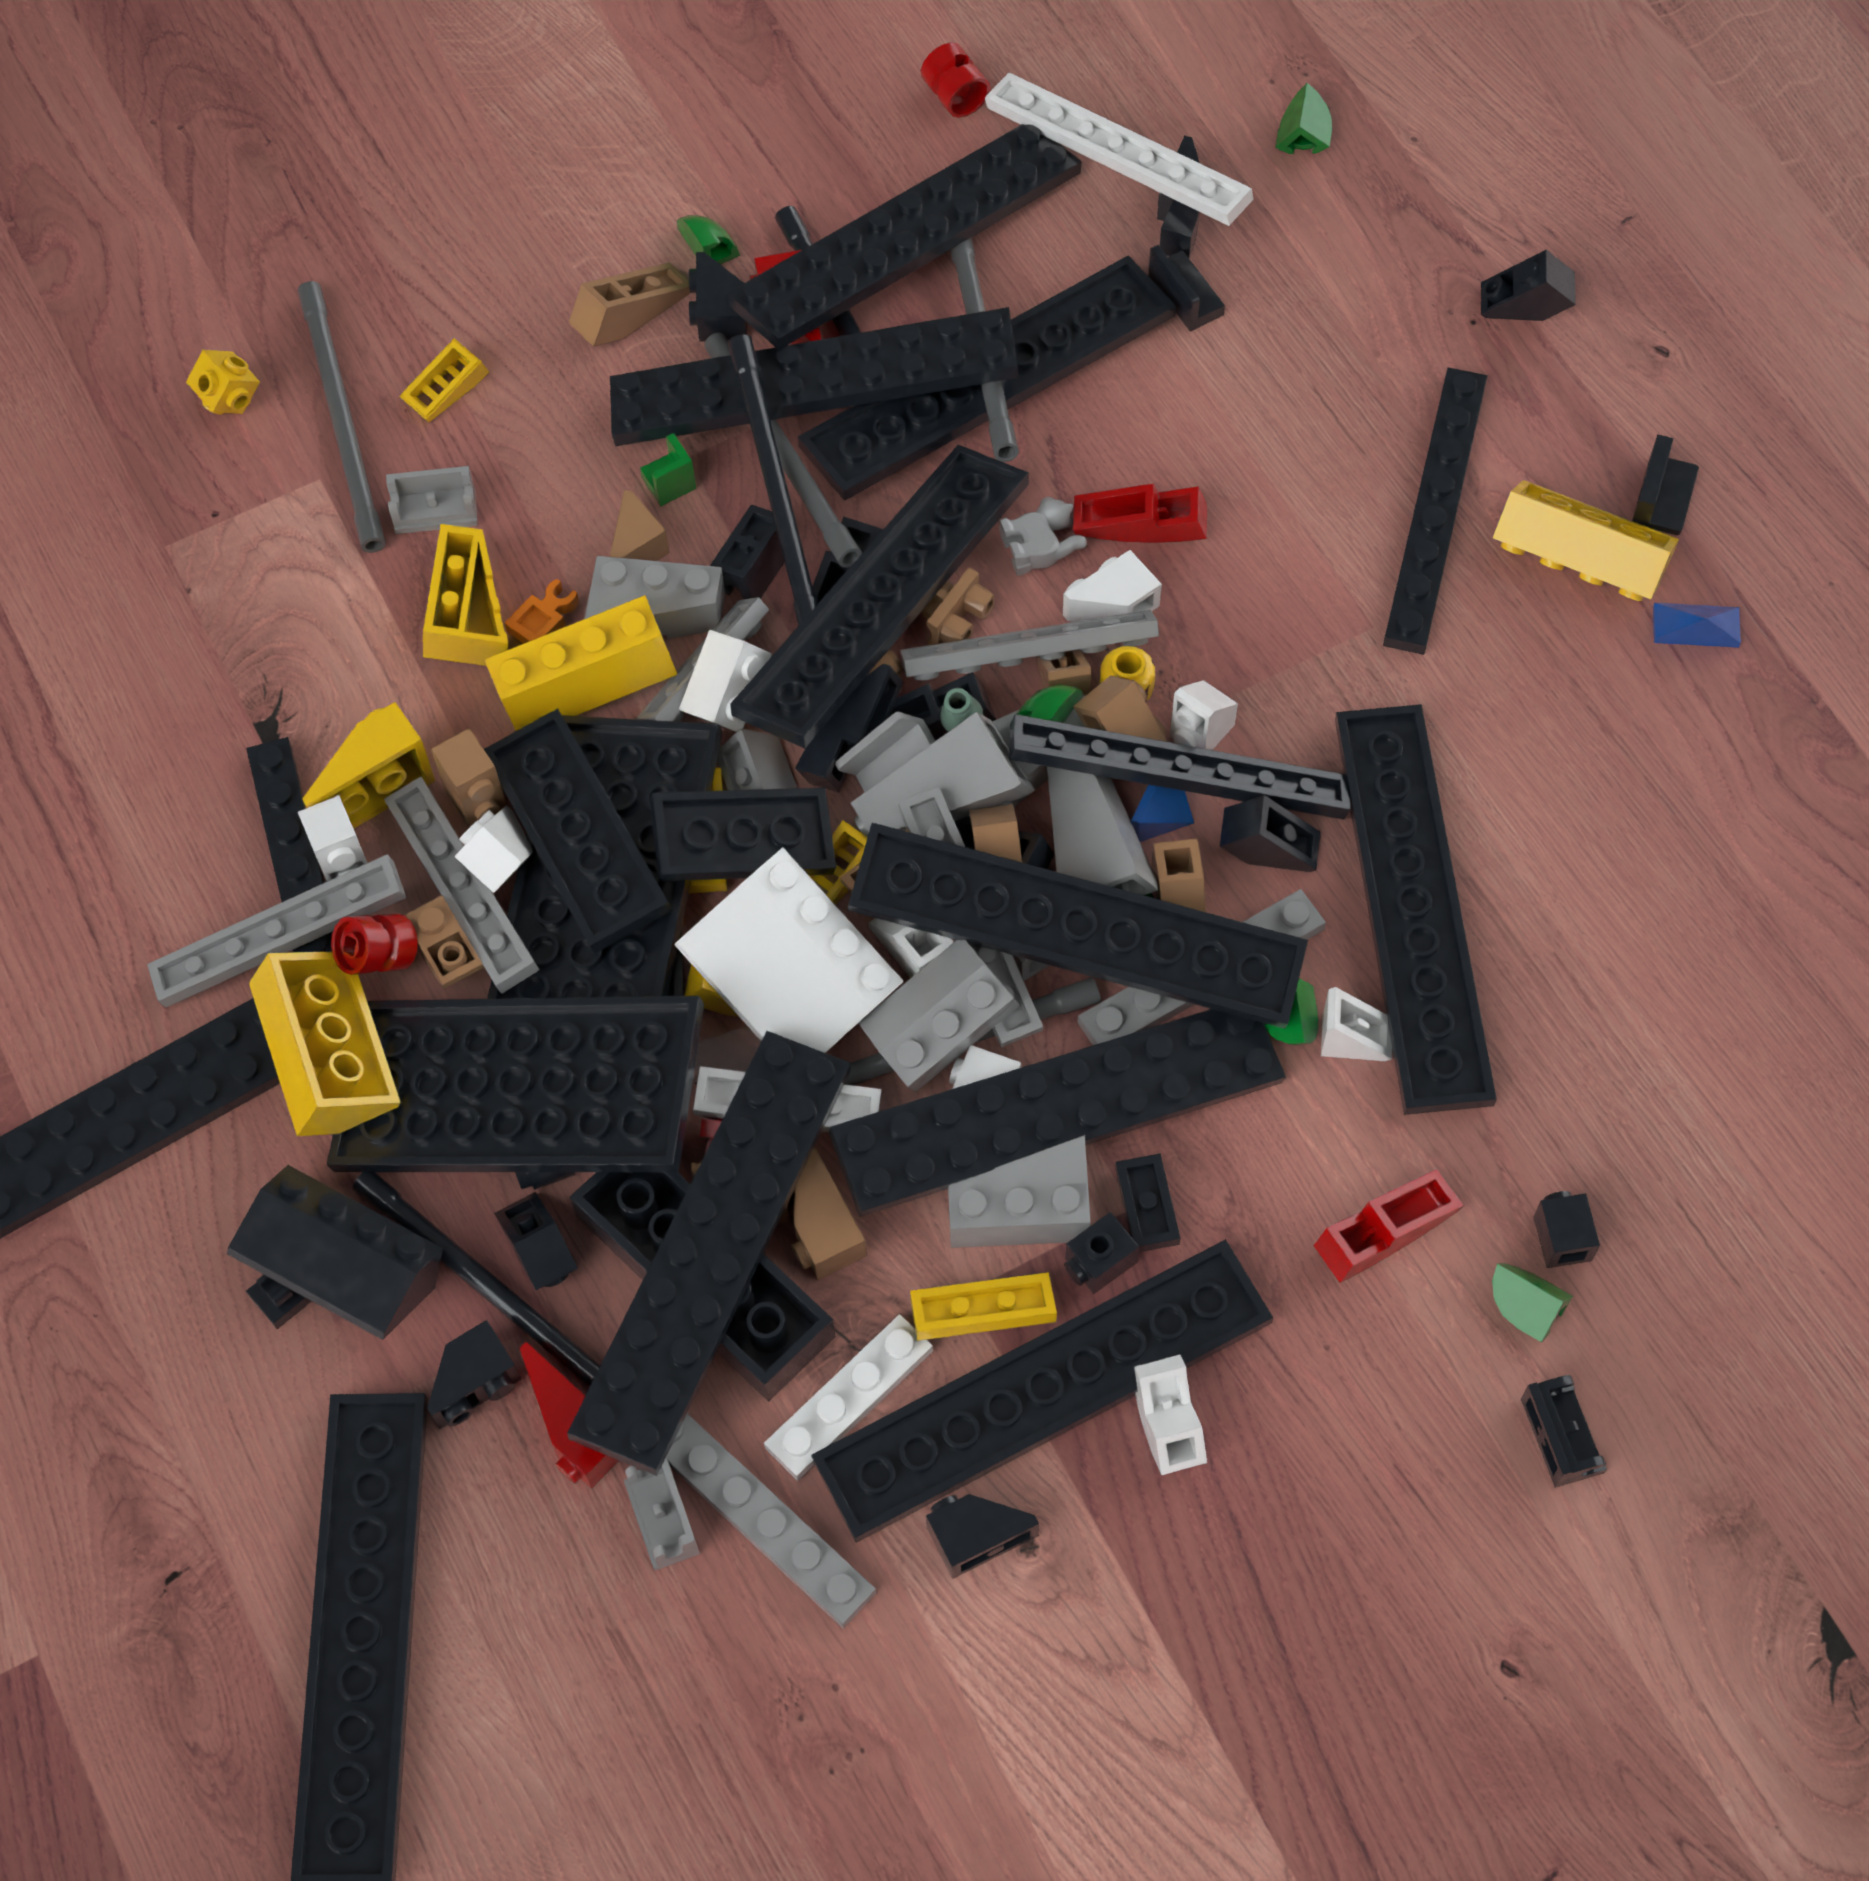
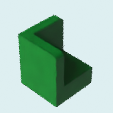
[640,433,697,506]

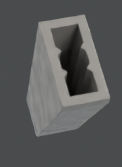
[851,712,1035,837]
[1047,766,1159,895]

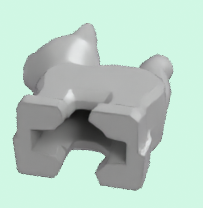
[999,497,1087,576]

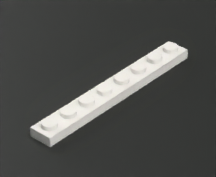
[985,73,1254,226]

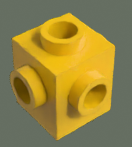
[186,350,260,415]

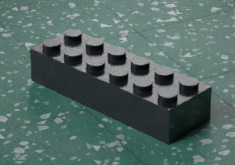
[570,1172,836,1402]

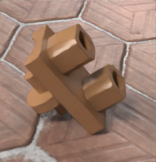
[921,567,995,645]

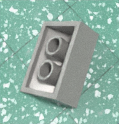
[859,940,1020,1092]

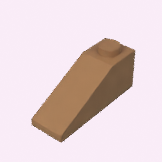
[569,262,690,346]
[791,1147,867,1280]

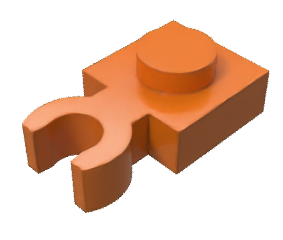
[504,579,579,644]

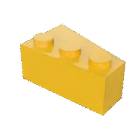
[423,524,508,666]

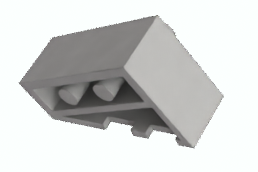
[584,556,726,639]
[948,1135,1091,1248]

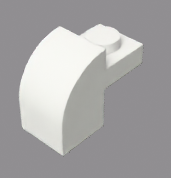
[1134,1355,1207,1475]

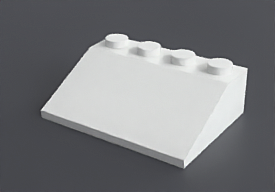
[674,847,903,1053]

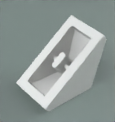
[1321,987,1392,1061]

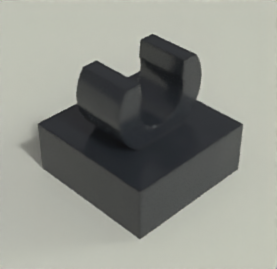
[246,1274,312,1329]

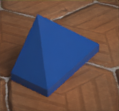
[1653,603,1741,648]
[1131,785,1194,842]

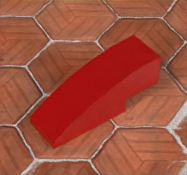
[1073,483,1207,543]
[1313,1169,1464,1283]

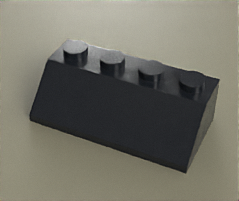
[227,1165,443,1340]

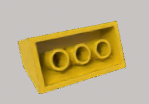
[1493,480,1679,601]
[484,595,678,731]
[249,952,401,1136]

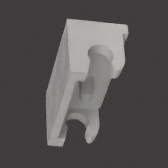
[386,466,478,534]
[623,1458,700,1571]

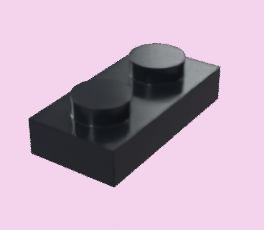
[1115,1153,1181,1252]

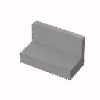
[835,712,935,792]
[717,729,797,790]

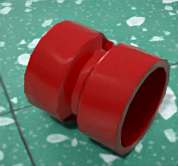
[920,42,991,118]
[331,913,418,975]

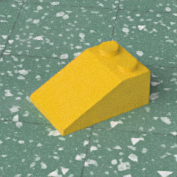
[302,702,436,829]

